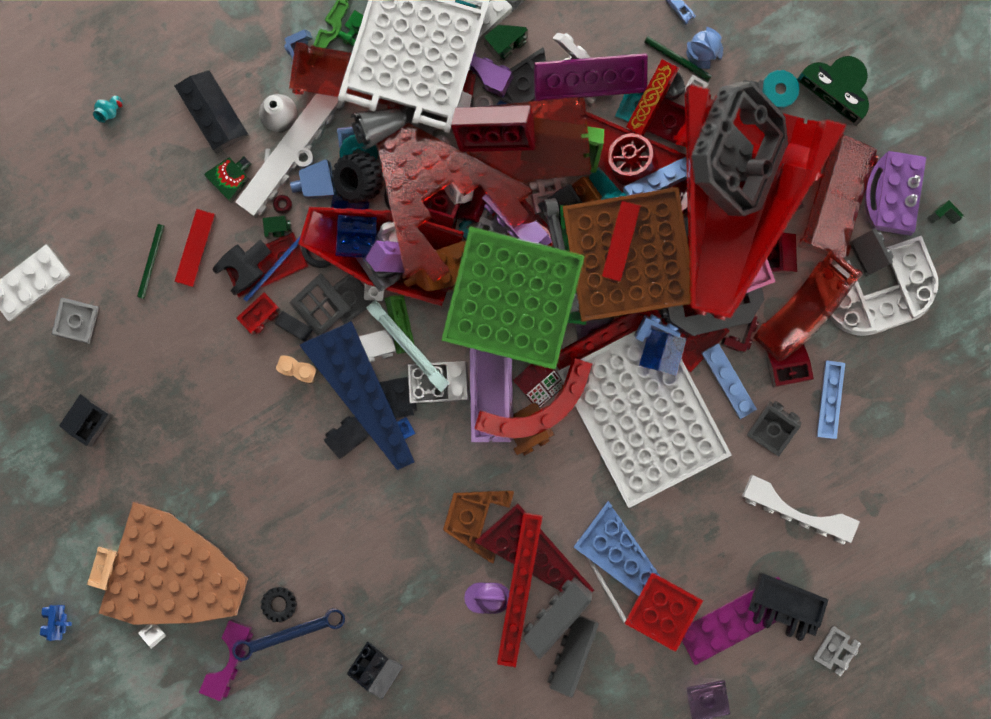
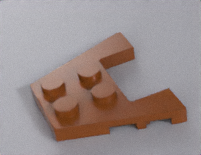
[443,490,514,564]

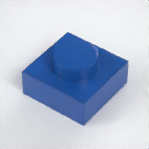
[397,417,416,439]

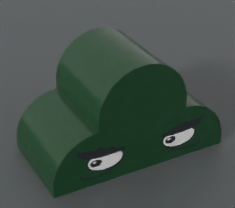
[797,56,869,126]

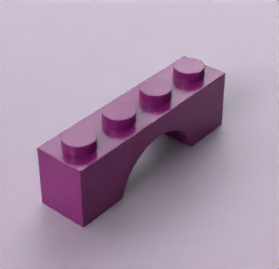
[199,619,254,701]

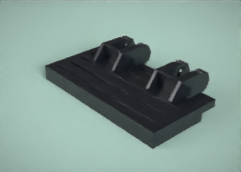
[748,573,829,641]

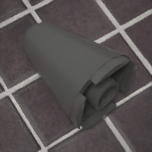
[351,108,407,150]

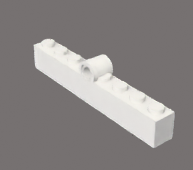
[235,80,346,218]

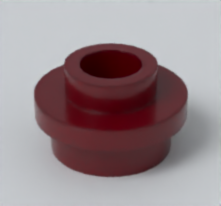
[273,195,292,214]

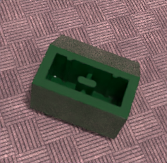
[484,25,528,62]

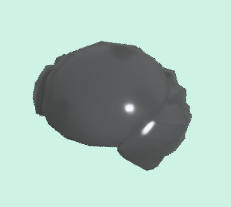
[665,72,685,100]

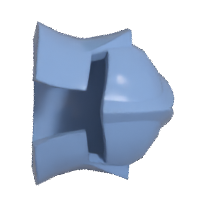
[687,27,723,69]

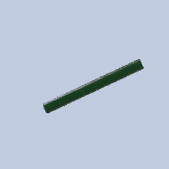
[644,36,712,82]
[137,224,165,299]

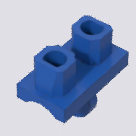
[40,605,72,641]

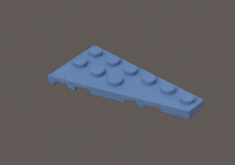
[574,501,660,596]

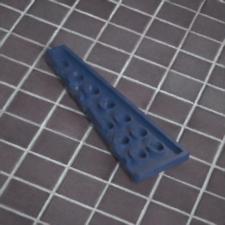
[300,321,415,470]

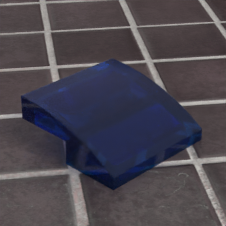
[336,215,377,258]

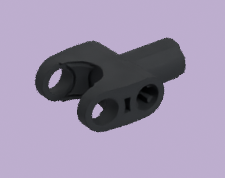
[212,239,271,295]

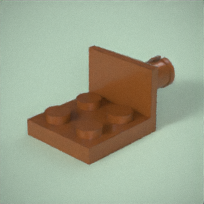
[402,241,466,291]

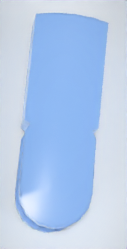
[666,0,696,24]

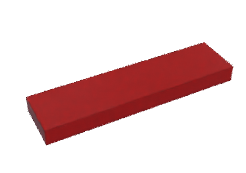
[602,201,640,282]
[174,209,215,287]

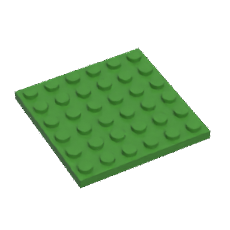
[441,226,585,369]

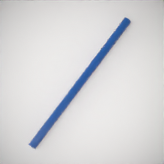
[243,237,300,302]

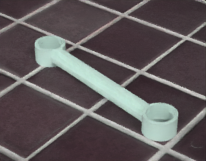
[366,300,450,392]

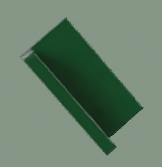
[927,200,965,224]

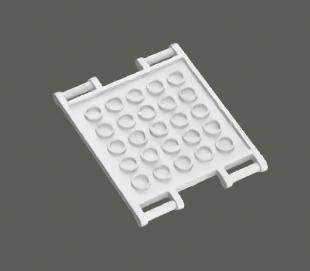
[338,0,490,134]

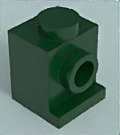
[263,215,292,239]

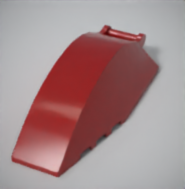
[298,207,464,307]

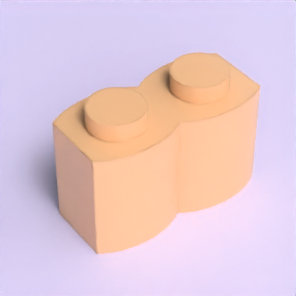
[276,356,318,384]

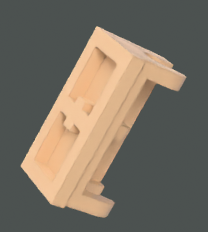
[87,546,118,590]

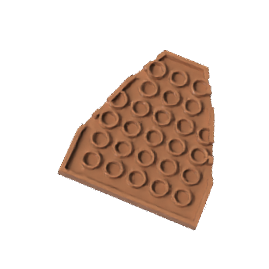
[99,502,248,625]

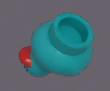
[93,96,123,123]

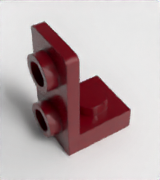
[721,315,759,353]

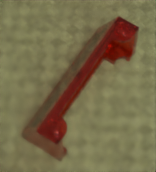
[288,42,404,109]
[798,134,879,260]

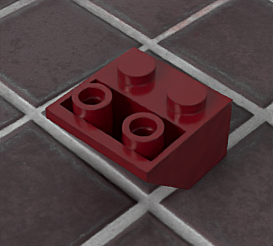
[766,343,814,388]

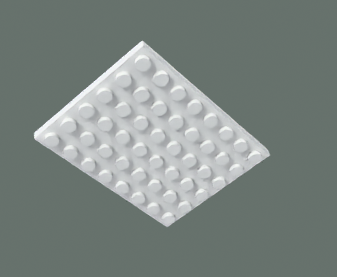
[558,321,731,508]

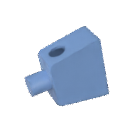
[290,159,338,199]

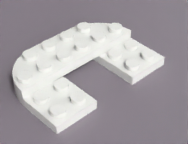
[813,236,938,336]

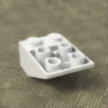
[408,361,469,403]

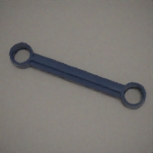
[232,608,345,661]

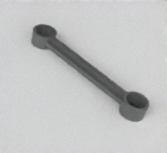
[542,198,579,313]

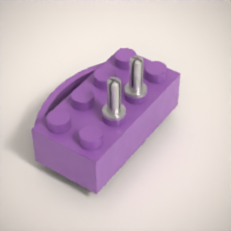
[864,151,926,236]

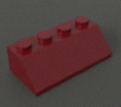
[451,106,535,152]

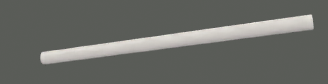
[576,539,626,625]

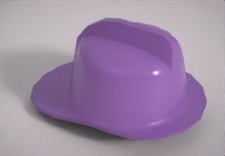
[464,583,509,614]

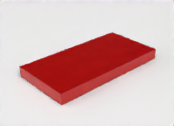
[226,232,309,298]

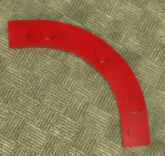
[474,358,592,438]

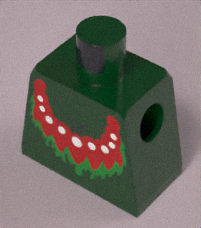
[204,156,251,203]

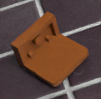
[513,403,555,456]

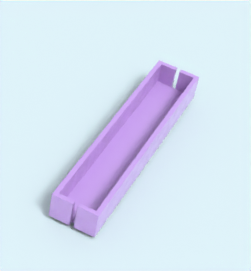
[470,348,514,442]

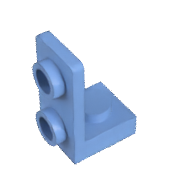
[284,29,313,75]
[634,314,681,342]

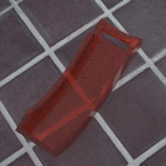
[753,248,863,362]

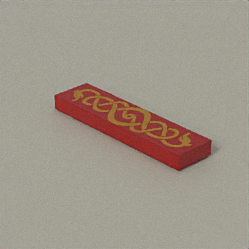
[626,59,680,136]

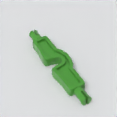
[307,0,350,68]

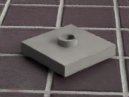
[51,297,99,344]

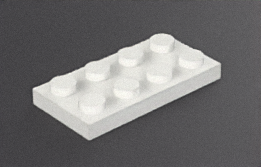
[0,244,70,321]

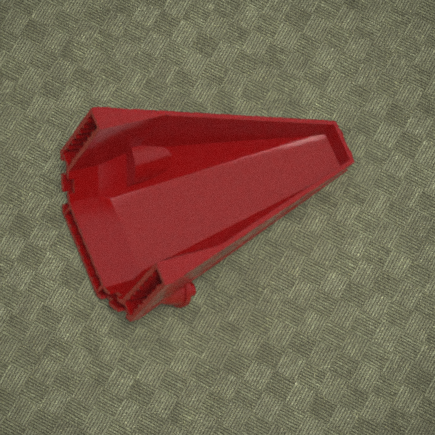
[673,84,846,320]

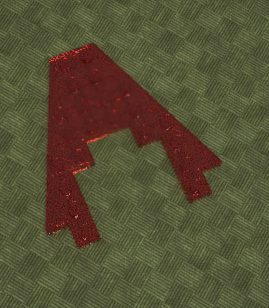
[377,123,533,283]

